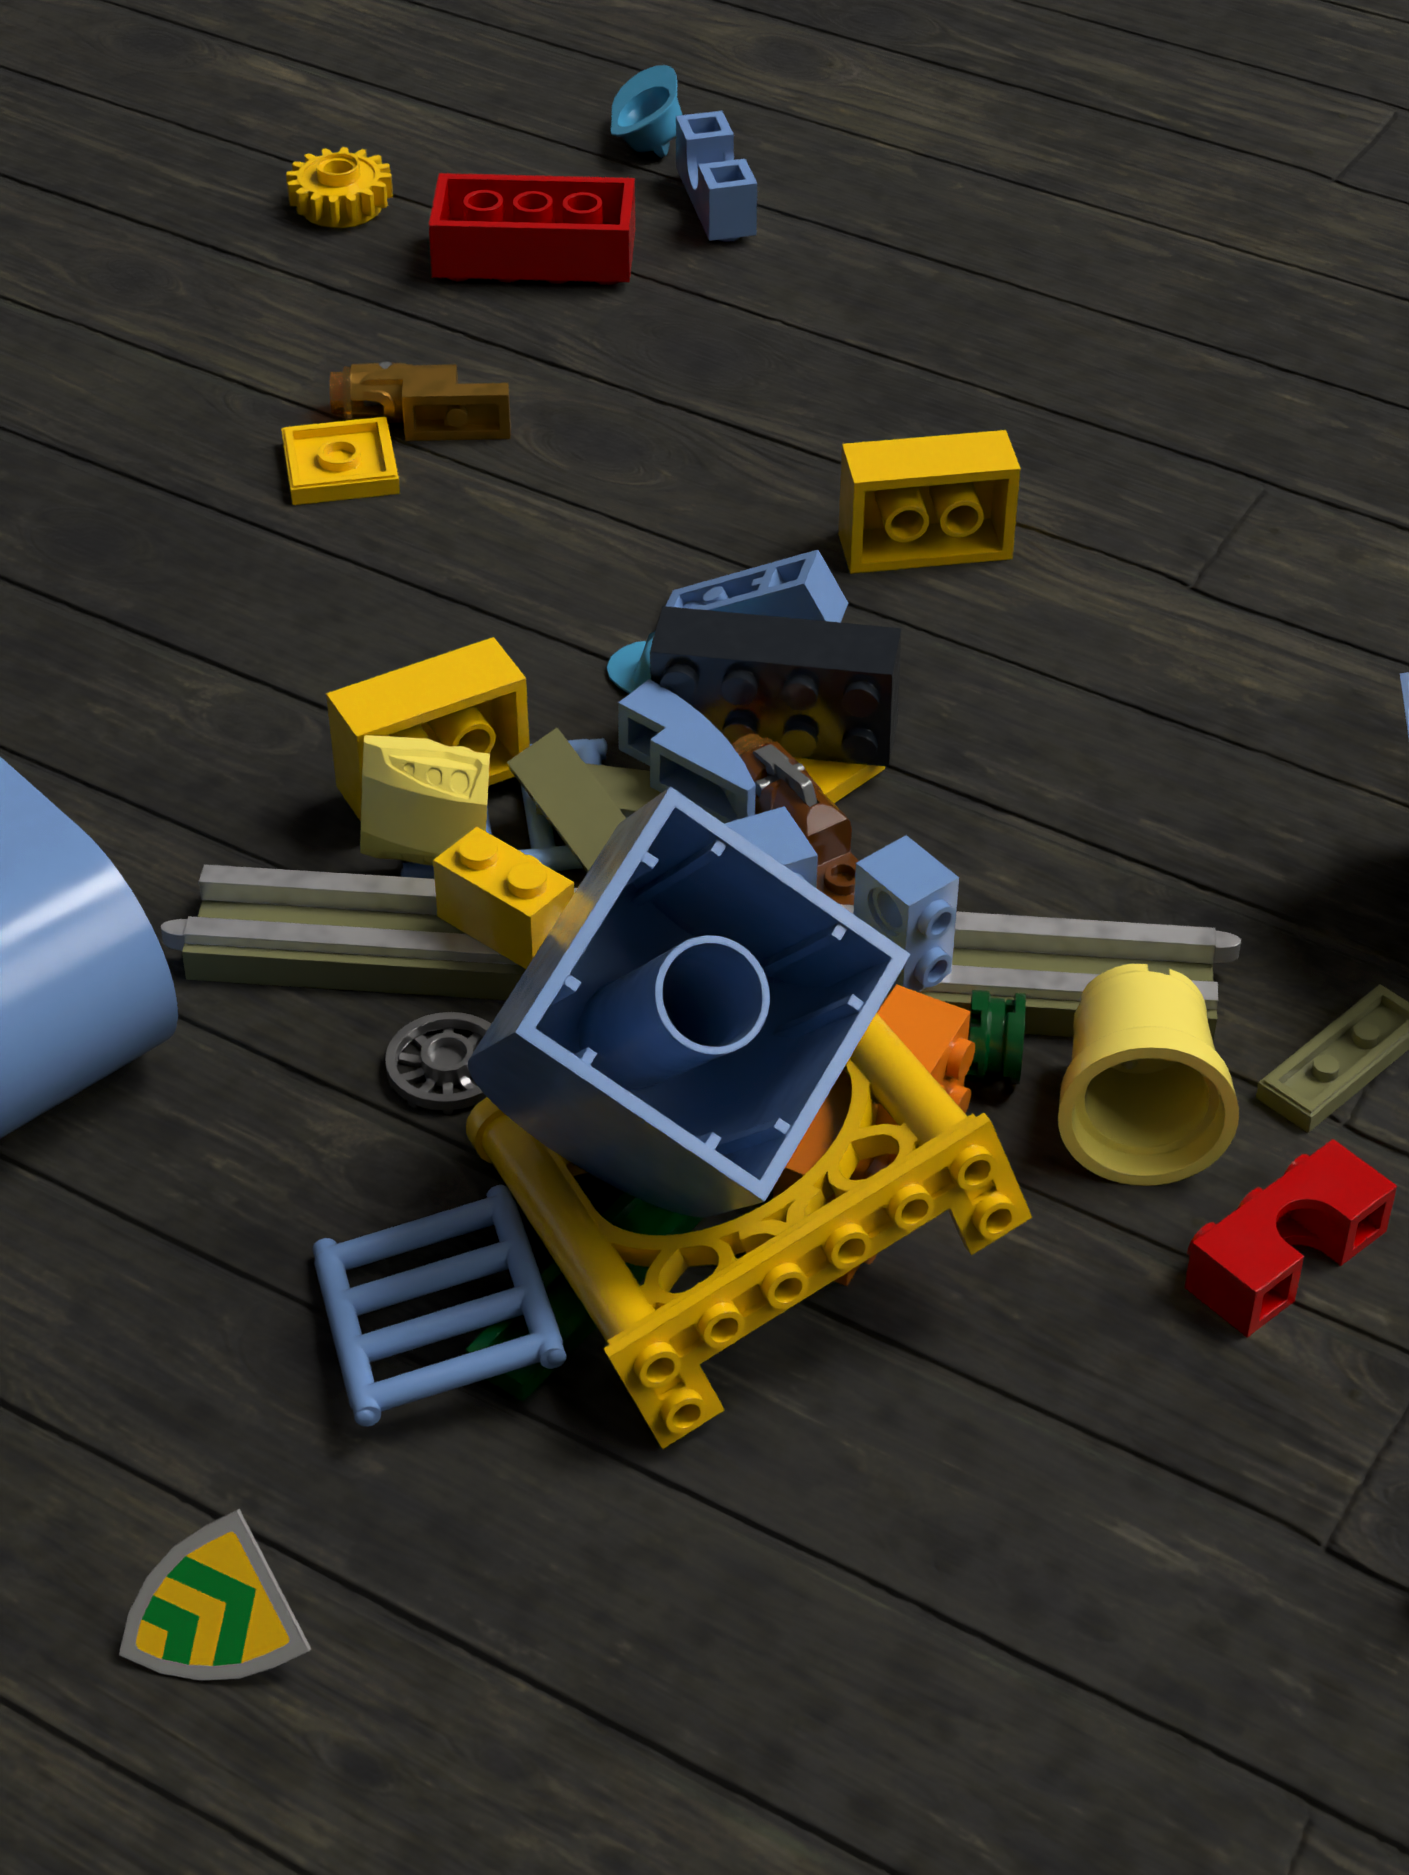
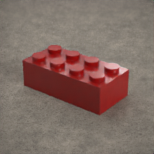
[429,173,635,285]

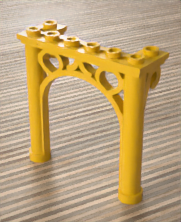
[466,1013,1032,1449]

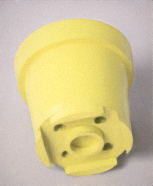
[1058,963,1239,1186]

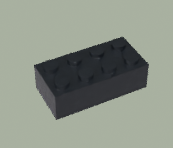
[650,606,901,767]

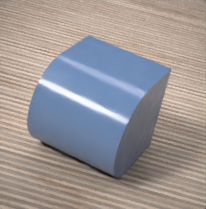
[0,757,178,1139]
[467,786,911,1217]

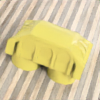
[360,735,490,866]

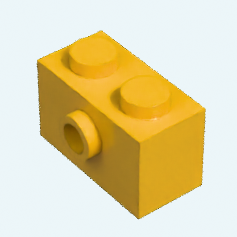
[433,827,574,969]

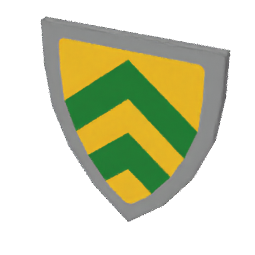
[119,1509,311,1680]

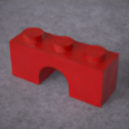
[1184,1139,1397,1338]

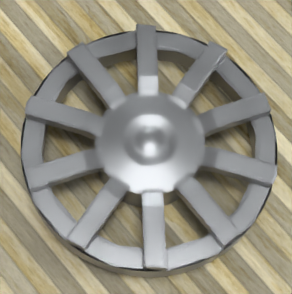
[385,1012,491,1115]

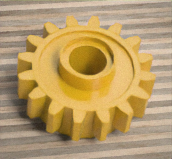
[286,147,393,228]

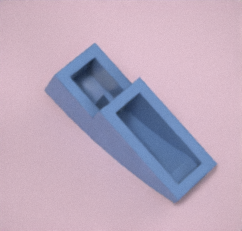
[618,679,756,823]

